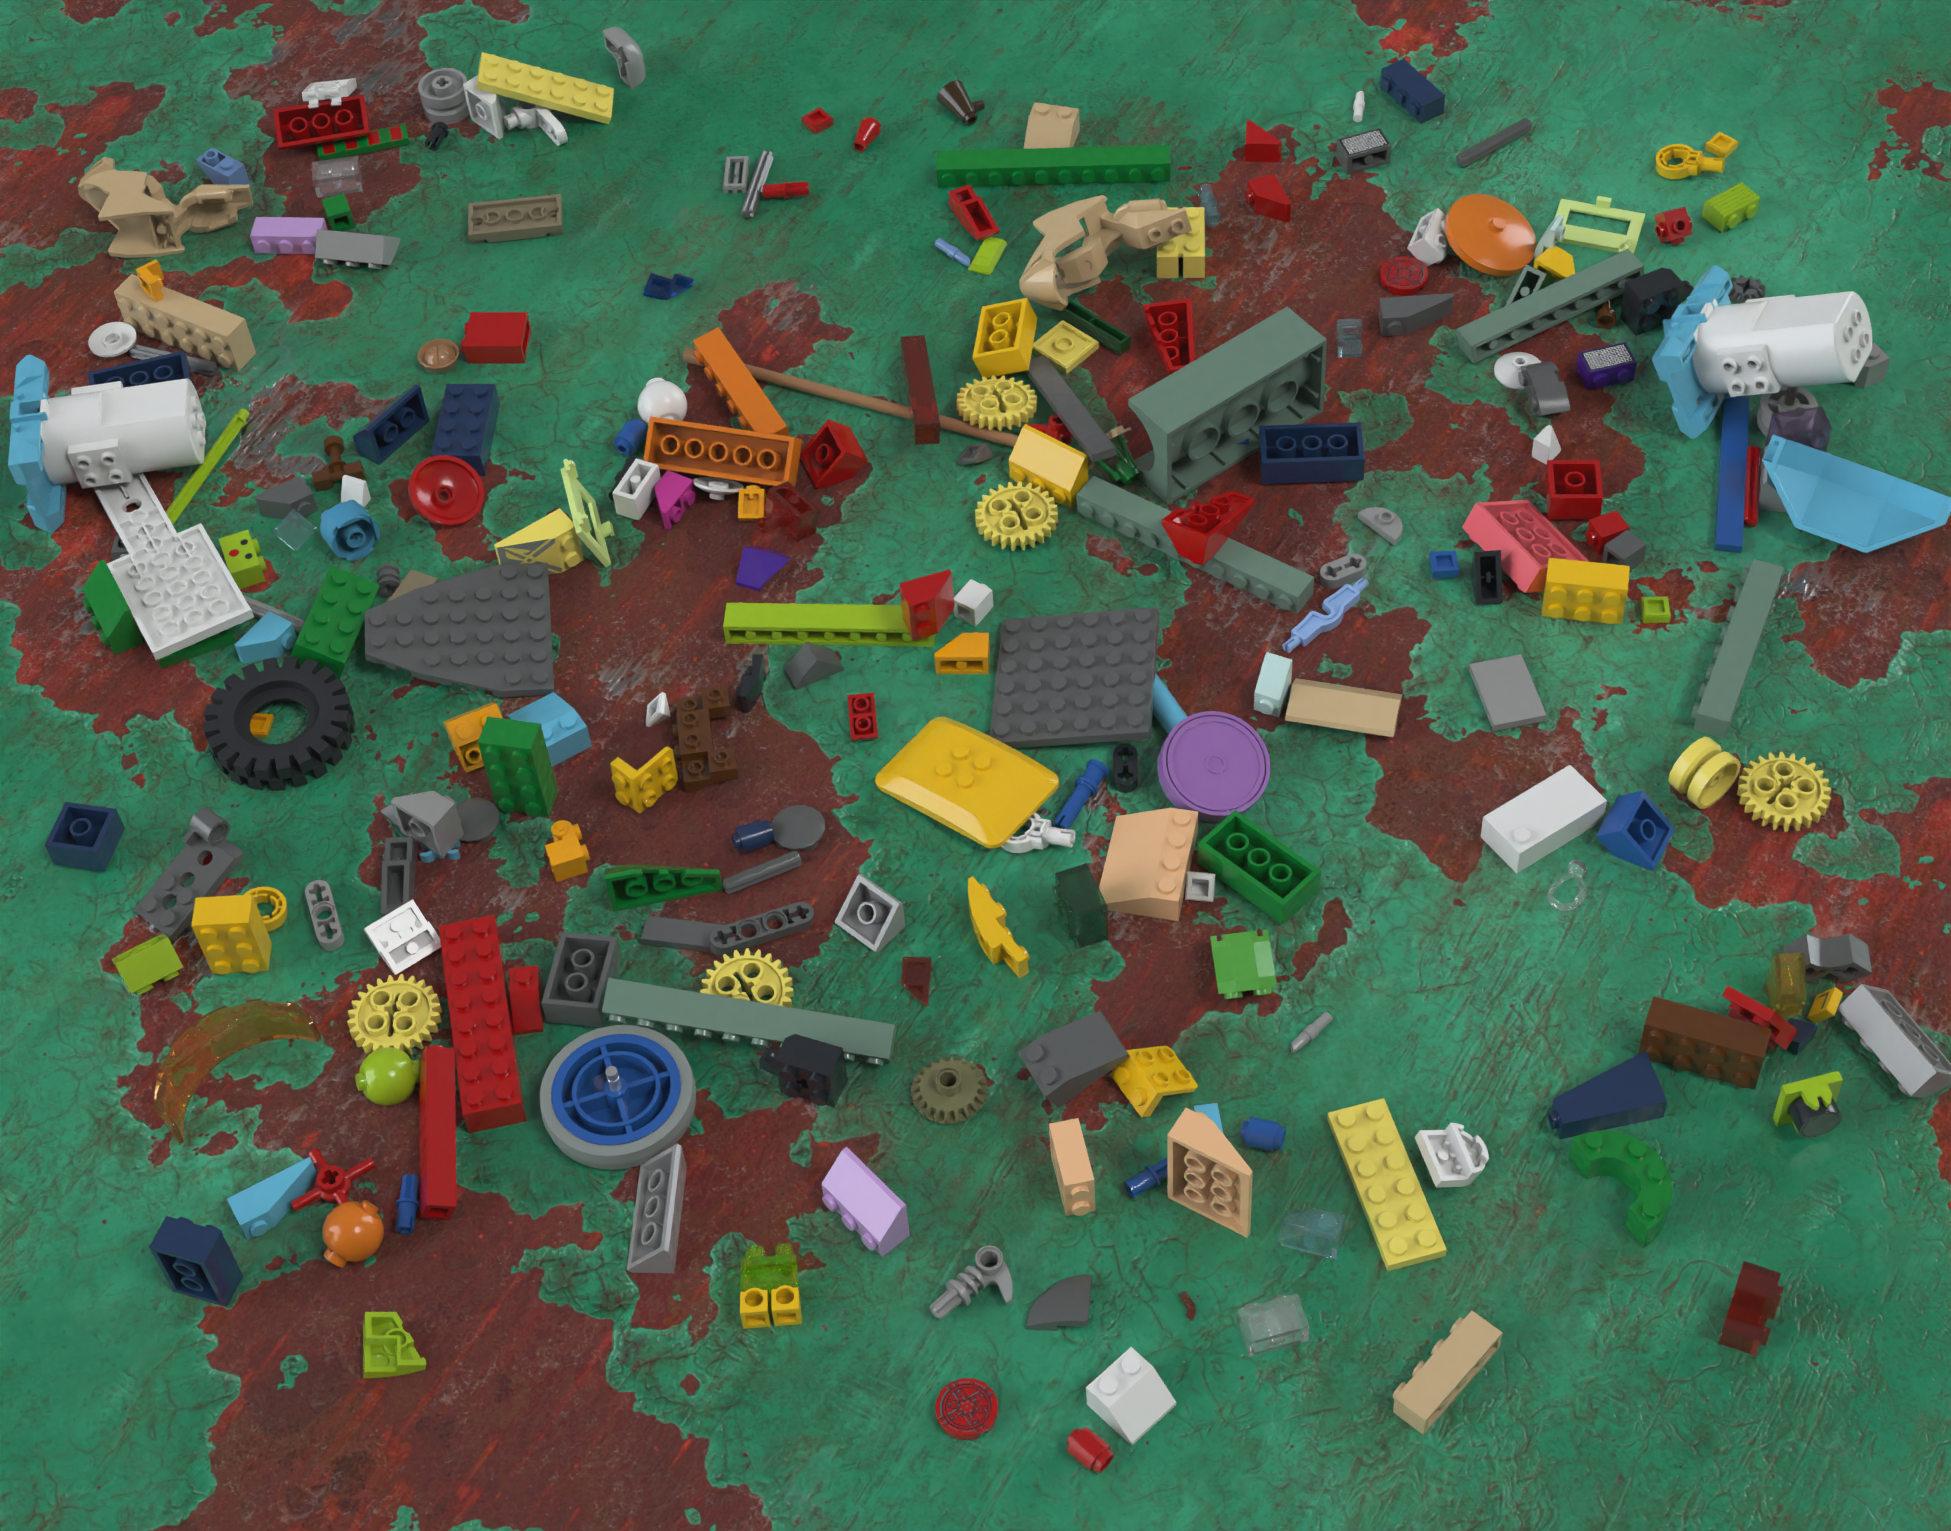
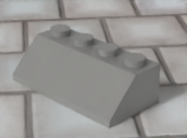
[1837,984,1951,1098]

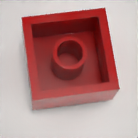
[1544,460,1603,519]

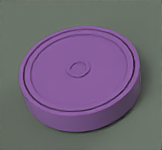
[1157,711,1270,823]

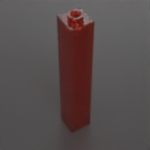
[900,335,940,445]

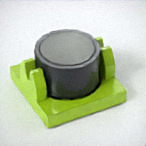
[1773,1071,1843,1138]

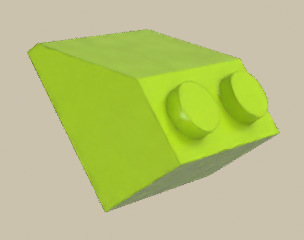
[112,933,183,995]

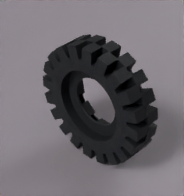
[203,656,355,791]

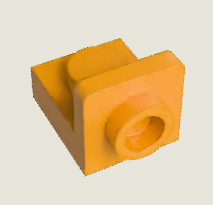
[136,260,164,302]
[738,485,767,521]

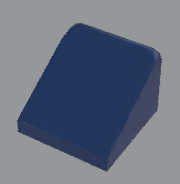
[1787,1018,1817,1055]

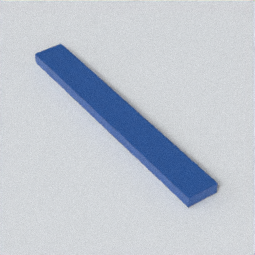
[1715,396,1750,553]

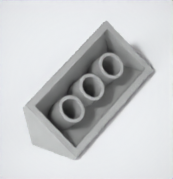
[627,1144,687,1273]

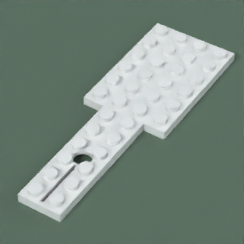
[92,472,254,660]

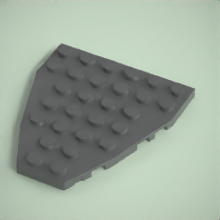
[365,563,554,697]

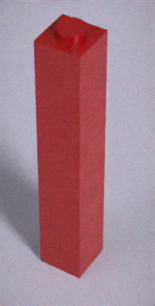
[419,1045,457,1220]

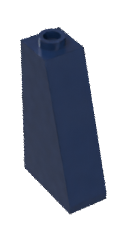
[1548,1052,1667,1139]

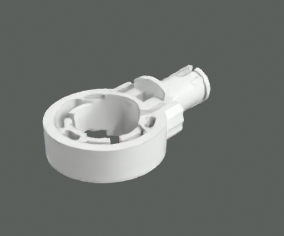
[1001,813,1075,853]

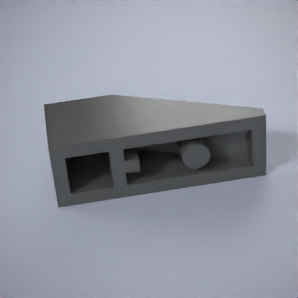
[1378,293,1453,336]

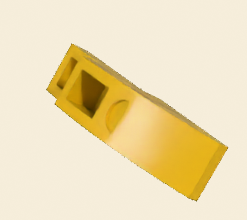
[968,876,1030,979]

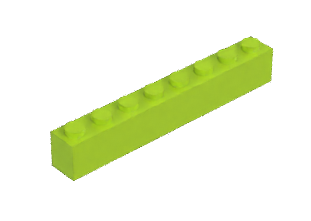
[723,602,936,647]

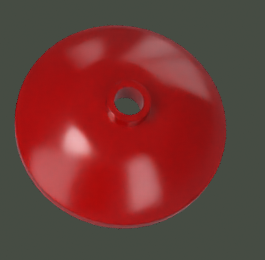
[408,455,484,527]

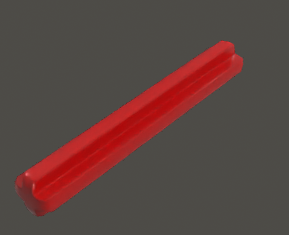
[1744,446,1761,527]

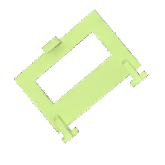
[1555,196,1645,254]
[560,459,615,567]

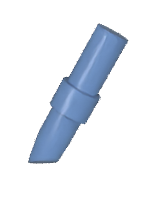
[935,238,970,267]

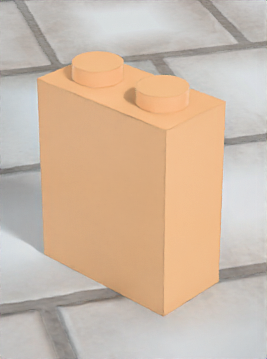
[1049,1118,1096,1216]

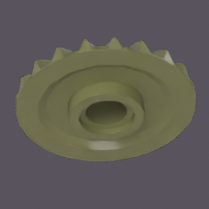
[911,1055,988,1124]

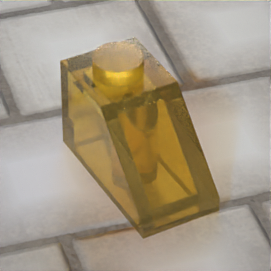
[1765,952,1806,1017]

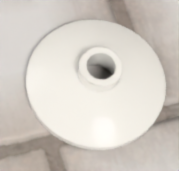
[88,322,137,357]
[1494,352,1541,389]
[693,477,744,500]

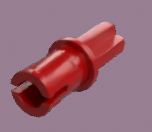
[762,181,810,199]

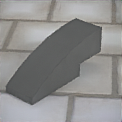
[381,836,417,916]

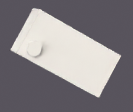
[1481,765,1607,874]

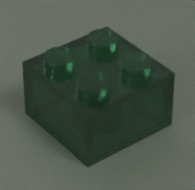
[1052,863,1108,949]

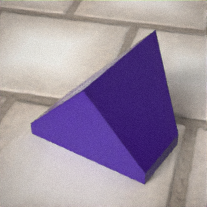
[736,546,790,592]

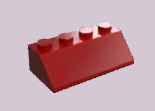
[273,94,371,150]

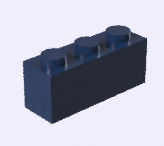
[1380,59,1445,124]

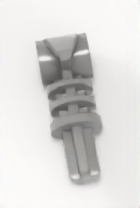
[930,1245,1013,1319]

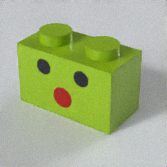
[219,530,267,589]

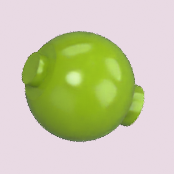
[355,1047,420,1106]

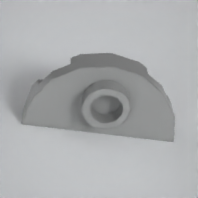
[1358,507,1403,546]

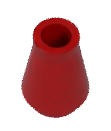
[853,117,881,152]

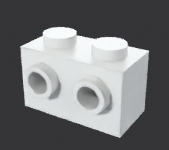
[1407,208,1450,267]

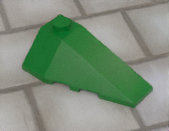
[604,864,723,912]

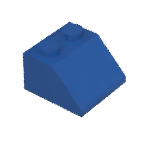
[1596,791,1675,870]

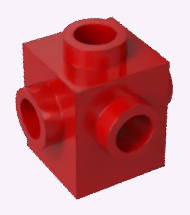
[1654,206,1692,245]

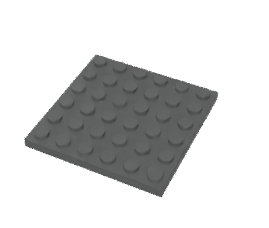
[990,607,1160,748]

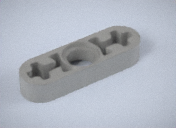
[305,880,344,951]

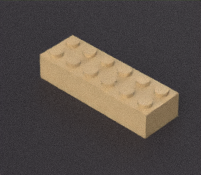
[114,274,256,371]

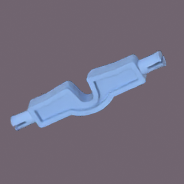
[1282,577,1369,653]

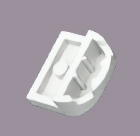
[1415,1123,1489,1188]

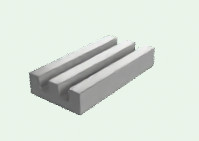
[723,156,750,194]

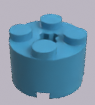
[320,500,380,561]

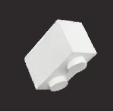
[612,459,661,520]

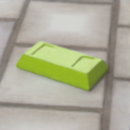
[968,237,1007,275]

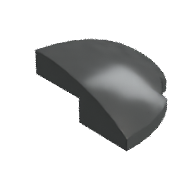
[1026,1275,1092,1331]

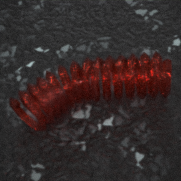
[1178,1291,1196,1321]

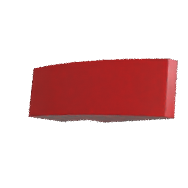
[948,184,1000,241]

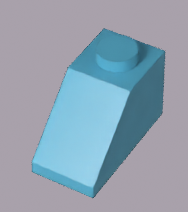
[235,611,298,664]

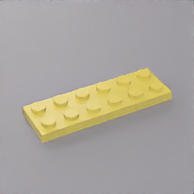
[476,52,614,124]
[1327,1098,1447,1271]

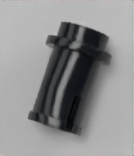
[425,122,449,151]

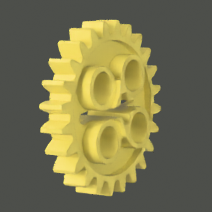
[957,375,1037,431]
[975,481,1058,551]
[1737,752,1831,832]
[700,948,794,1007]
[347,974,442,1055]

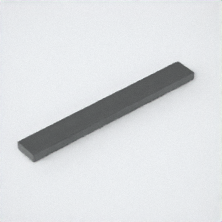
[1025,355,1116,462]

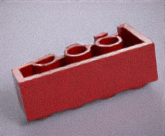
[1143,298,1197,376]

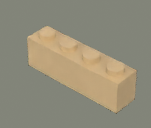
[1393,1311,1503,1435]

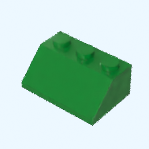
[82,559,144,655]

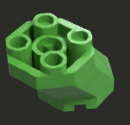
[1210,929,1277,999]

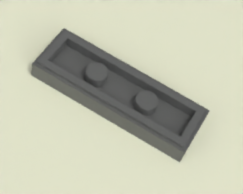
[641,916,727,953]

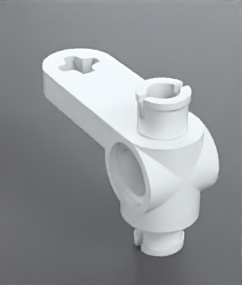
[503,100,568,146]

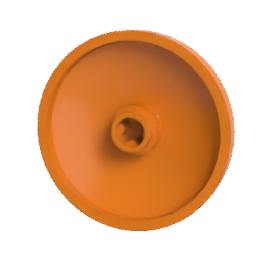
[1444,194,1537,277]

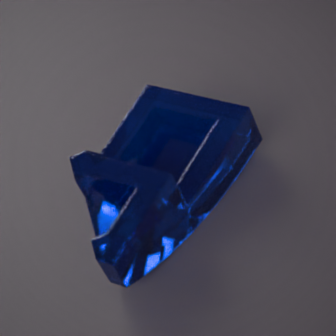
[643,273,694,300]

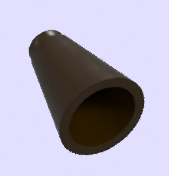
[937,80,985,126]

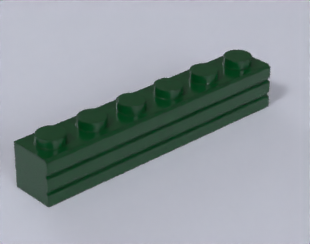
[1052,300,1131,355]

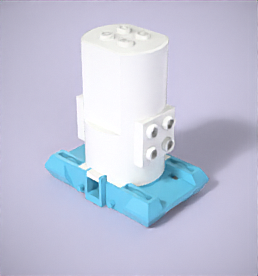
[1652,265,1872,439]
[8,355,206,533]

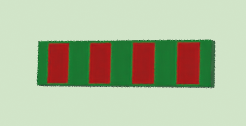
[317,124,410,162]

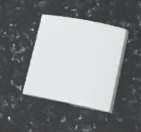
[364,899,441,975]

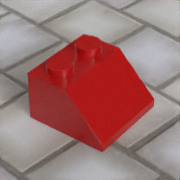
[800,419,868,489]
[899,569,955,641]

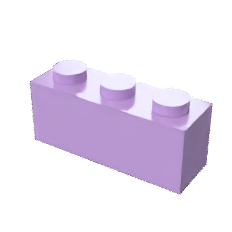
[250,217,328,254]

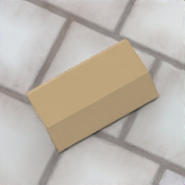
[1285,678,1403,737]

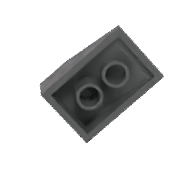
[1018,1011,1130,1108]

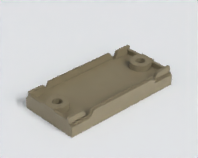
[468,194,564,244]

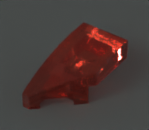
[901,957,932,1006]

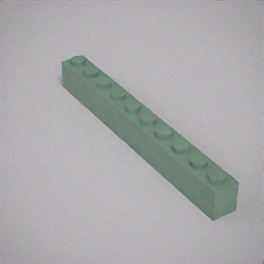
[1077,476,1314,614]
[602,978,897,1066]

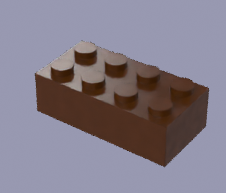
[1638,996,1772,1090]

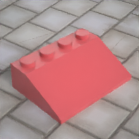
[1462,500,1590,593]

